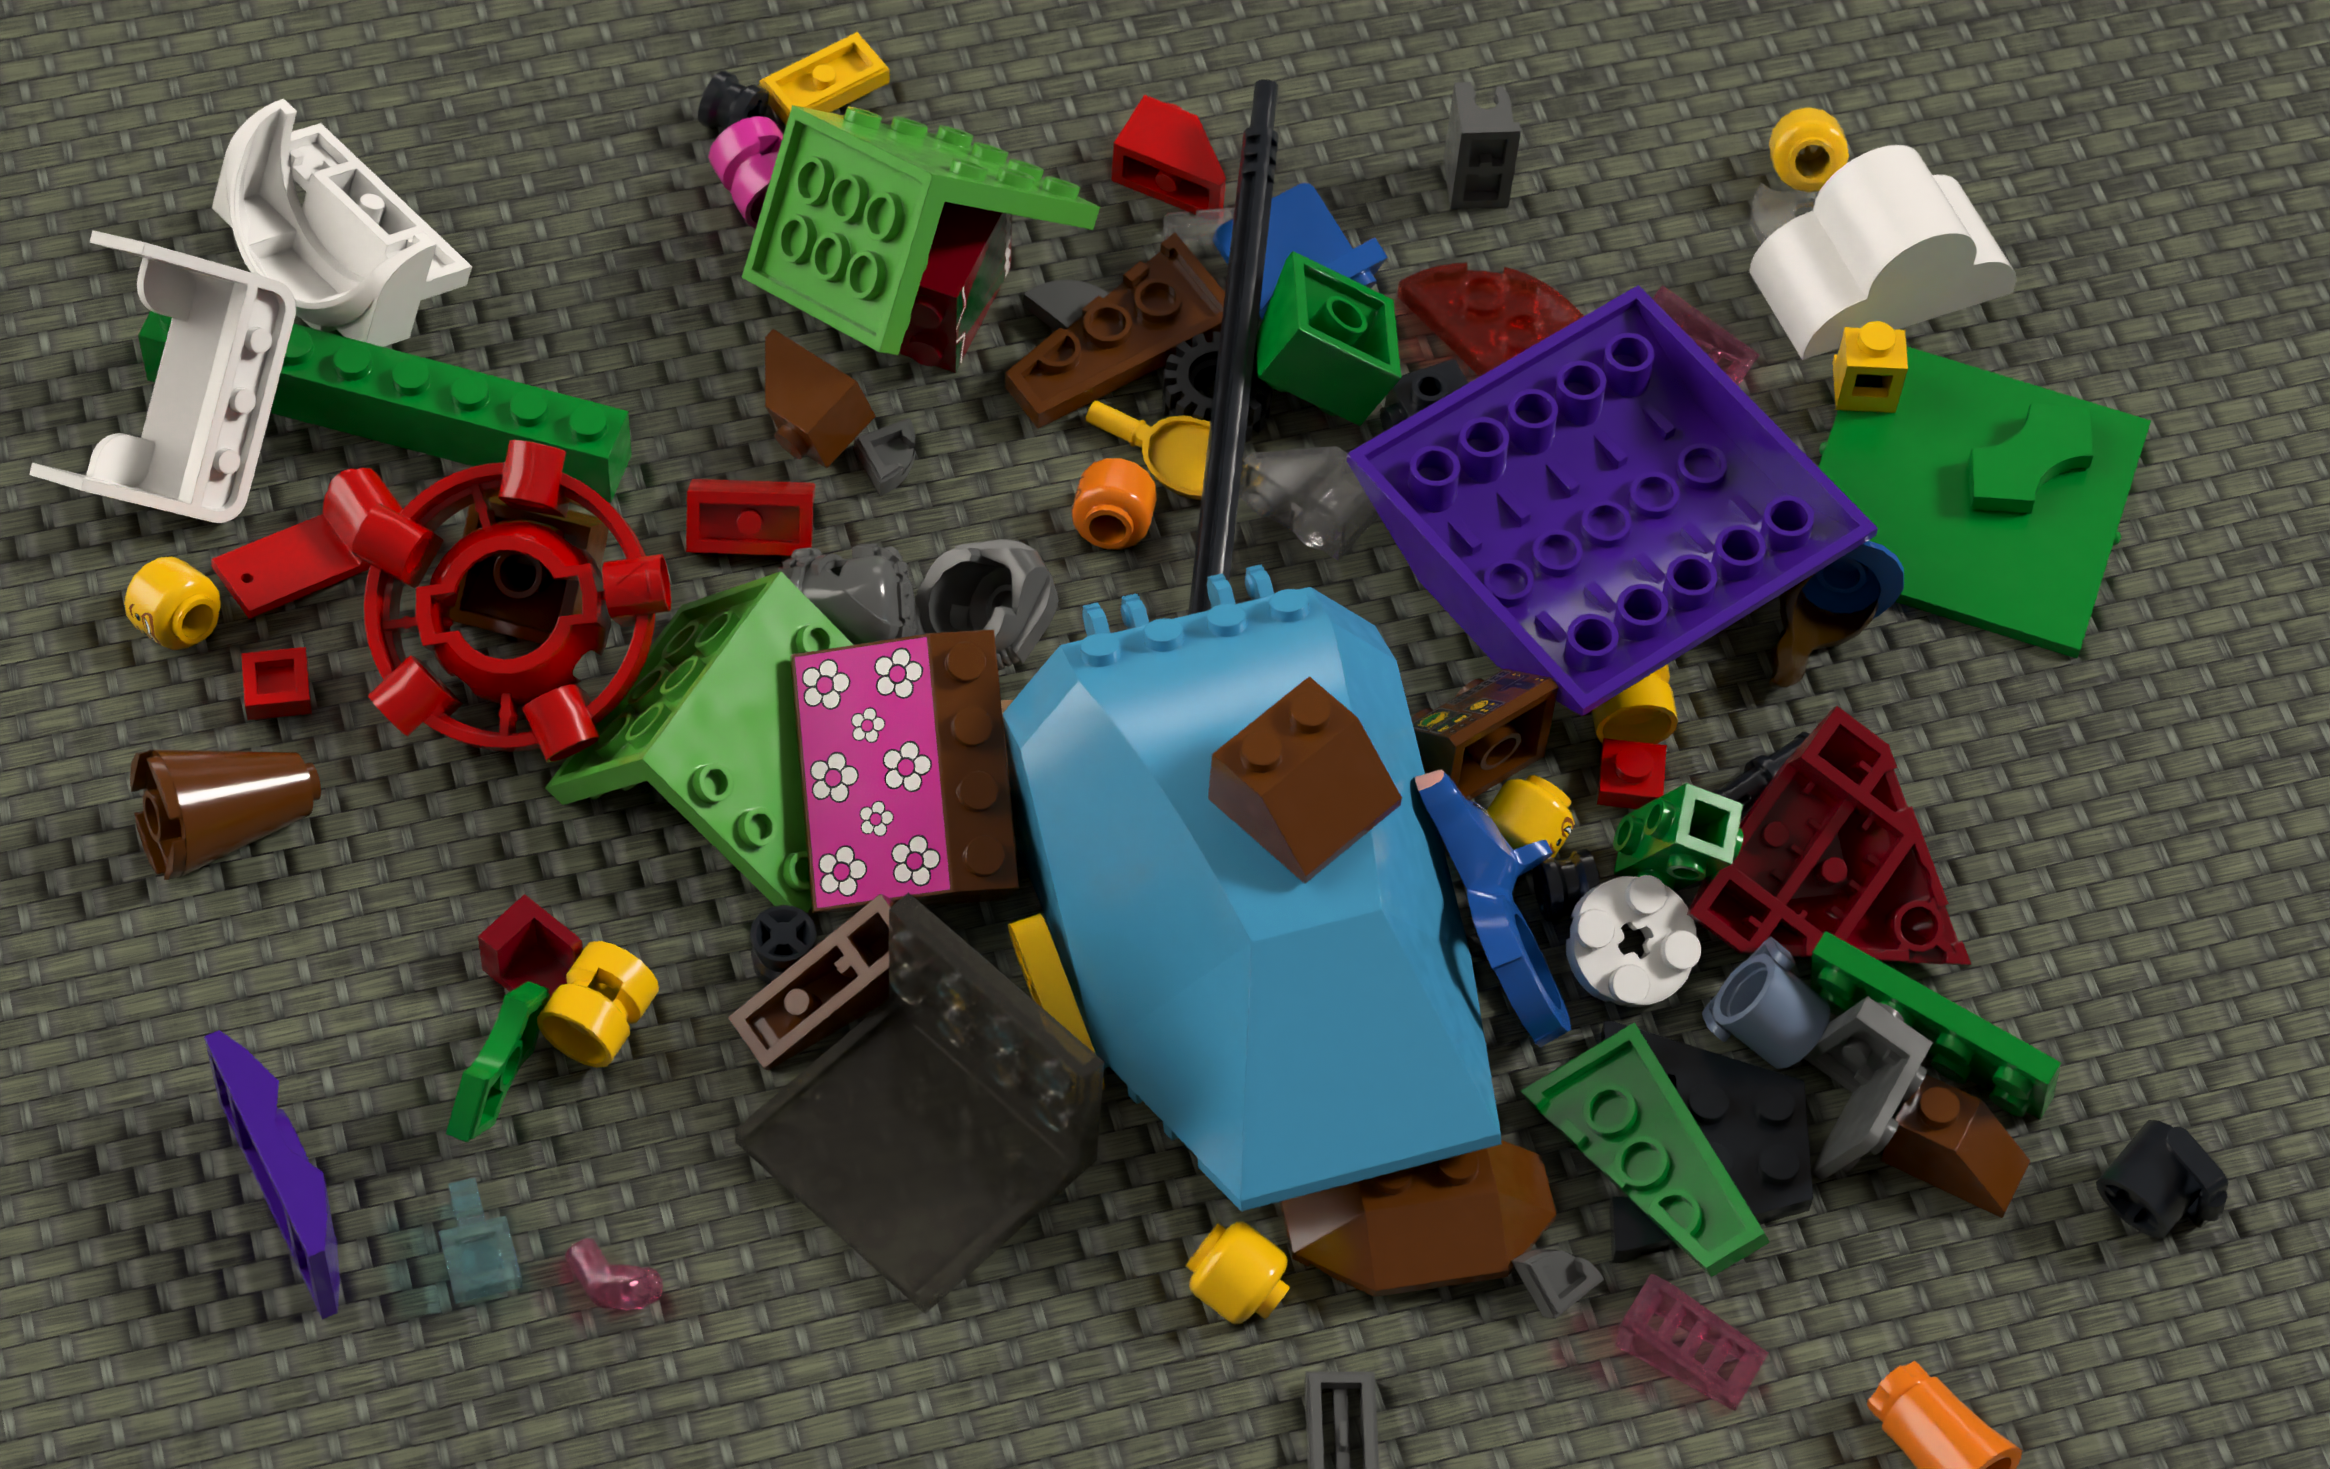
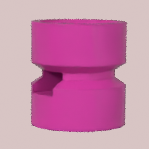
[708,116,783,229]

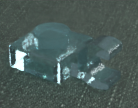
[439,1177,522,1304]

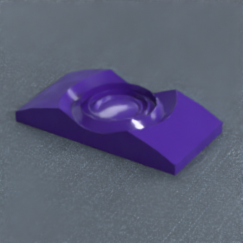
[204,1030,340,1320]

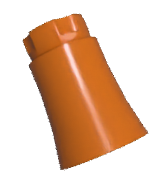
[1867,1361,2022,1469]

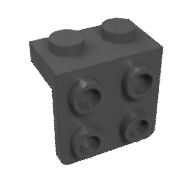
[1804,997,1932,1180]

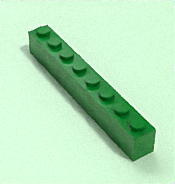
[138,311,632,503]

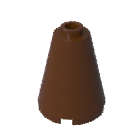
[130,749,321,880]

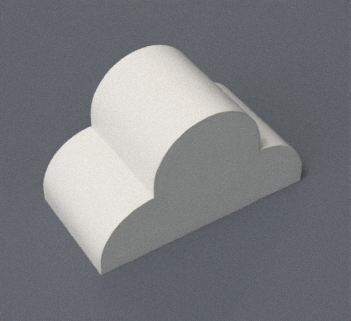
[1749,145,2016,360]

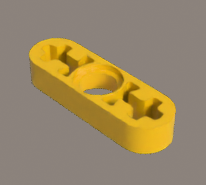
[1008,913,1105,1100]

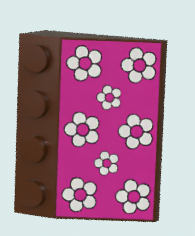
[790,629,1019,914]

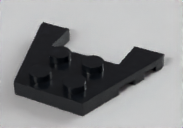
[1601,1021,1813,1263]

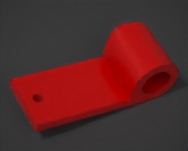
[211,468,403,619]

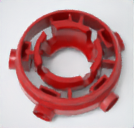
[351,440,671,762]

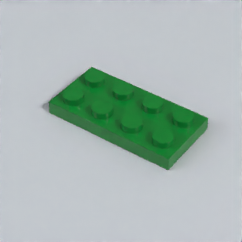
[1810,931,2061,1120]

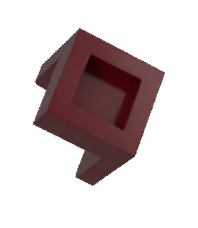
[478,894,583,999]

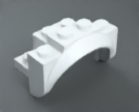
[212,99,472,347]

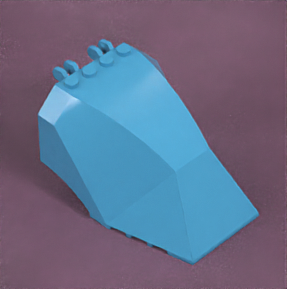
[1002,564,1501,1211]

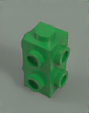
[1613,783,1743,892]

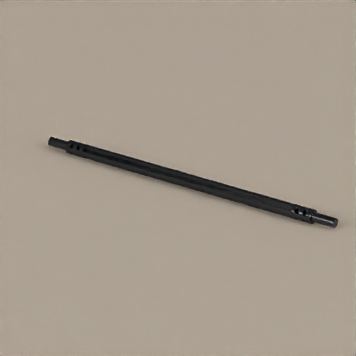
[1188,79,1279,615]

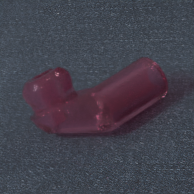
[565,1238,663,1310]

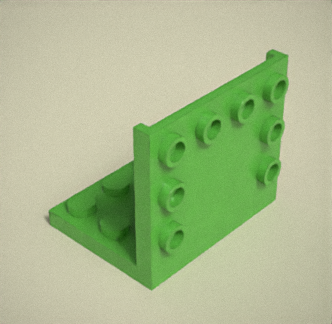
[742,105,1100,355]
[545,571,853,913]

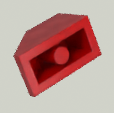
[1111,94,1226,224]

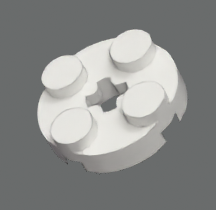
[1566,875,1701,1007]

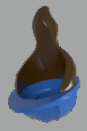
[1769,541,1904,688]

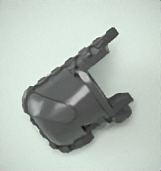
[777,544,917,645]

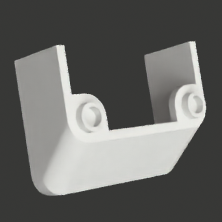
[29,230,296,523]

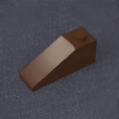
[728,894,943,1071]

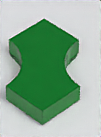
[1968,403,2094,514]
[446,981,550,1142]

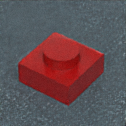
[241,647,312,720]
[1597,738,1667,809]

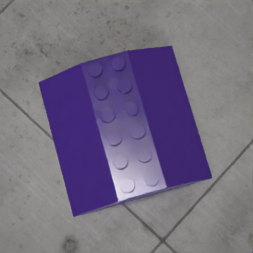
[1346,285,1878,716]

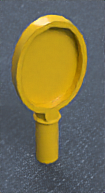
[1086,400,1245,500]

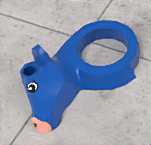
[1415,770,1571,1047]

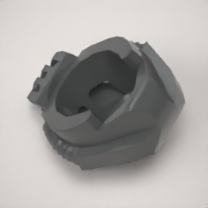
[914,539,1059,670]

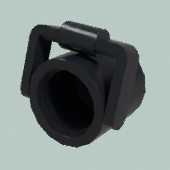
[2096,1120,2229,1238]

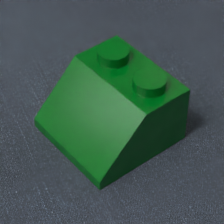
[1256,251,1401,426]

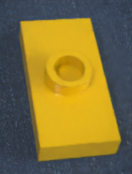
[759,32,890,125]

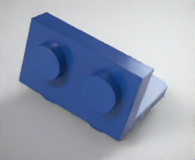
[1213,183,1388,320]

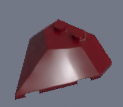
[1687,706,1971,966]

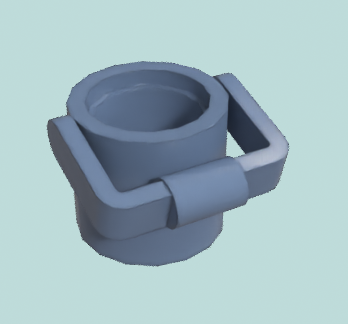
[1702,937,1830,1069]

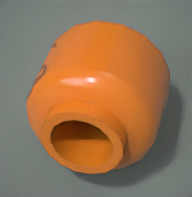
[1071,458,1157,550]

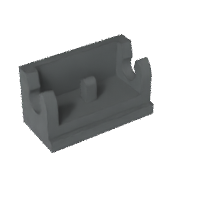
[1443,82,1521,209]

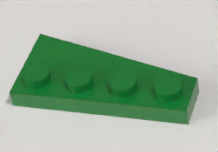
[1521,1022,1770,1277]

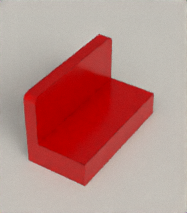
[686,479,815,556]

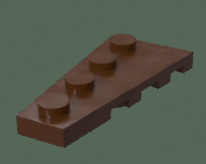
[1005,232,1225,429]

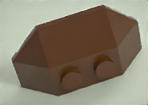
[1280,1140,1556,1297]

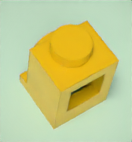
[1833,321,1908,413]

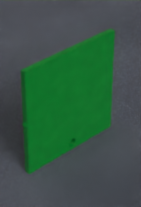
[1818,346,2151,659]

